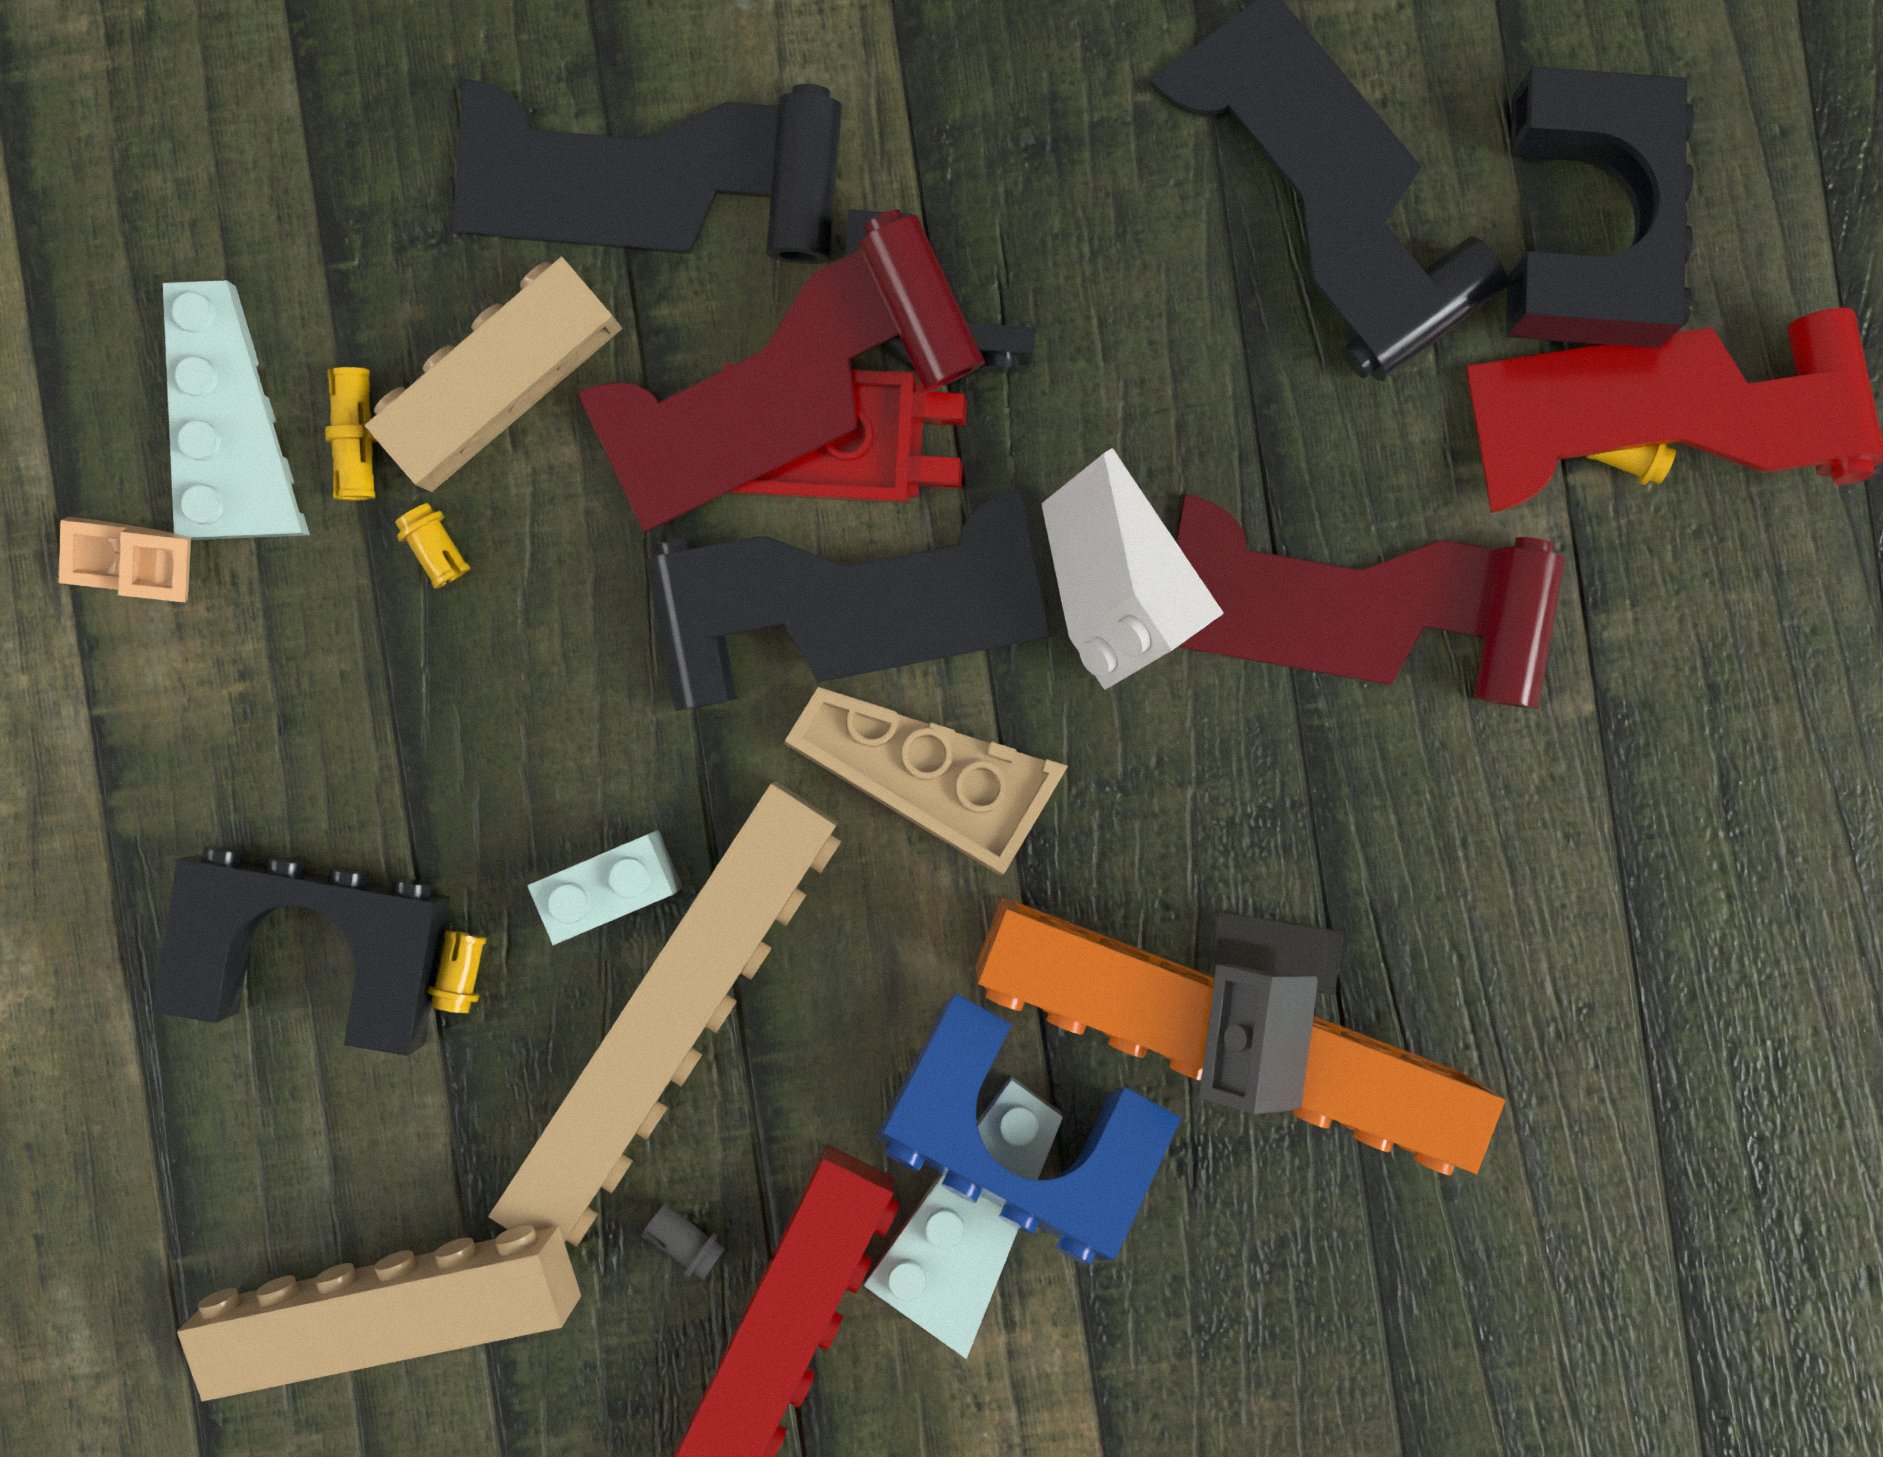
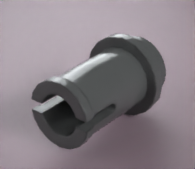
[641,1202,726,1280]

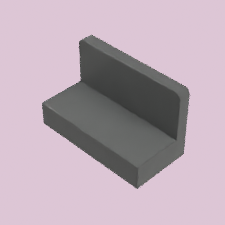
[1199,964,1318,1114]

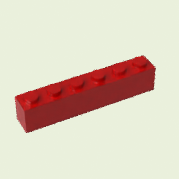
[672,1144,900,1457]

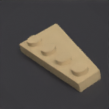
[784,687,1068,876]

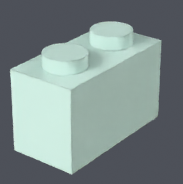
[527,830,683,945]

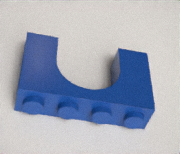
[875,993,1181,1266]

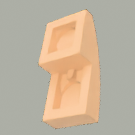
[59,517,191,603]

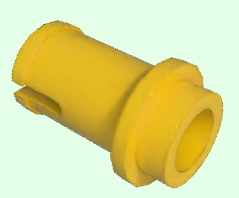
[1585,444,1676,486]
[395,503,471,589]
[427,930,486,1013]

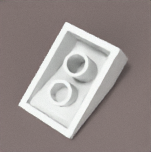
[1041,448,1224,690]

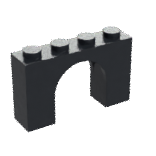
[1506,66,1694,348]
[152,846,450,1056]

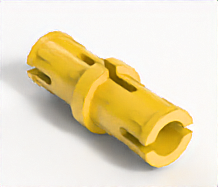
[325,367,378,500]

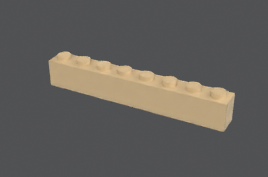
[488,781,841,1247]

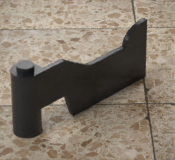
[1151,0,1508,381]
[452,79,842,264]
[645,488,1050,711]

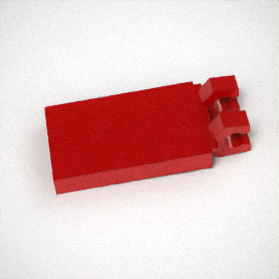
[724,364,967,504]

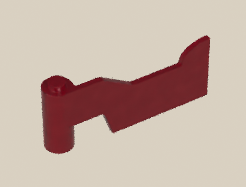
[578,209,985,532]
[1176,494,1566,709]

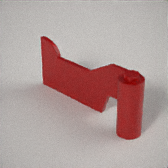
[1466,308,1883,513]

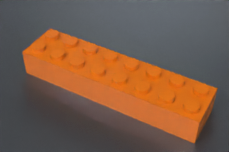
[975,896,1506,1176]

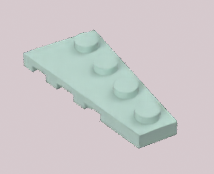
[163,280,310,540]
[864,1075,1063,1359]

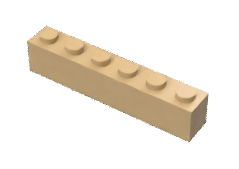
[177,1225,581,1401]

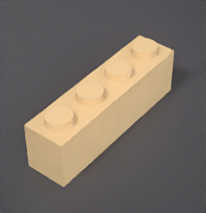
[364,256,623,492]

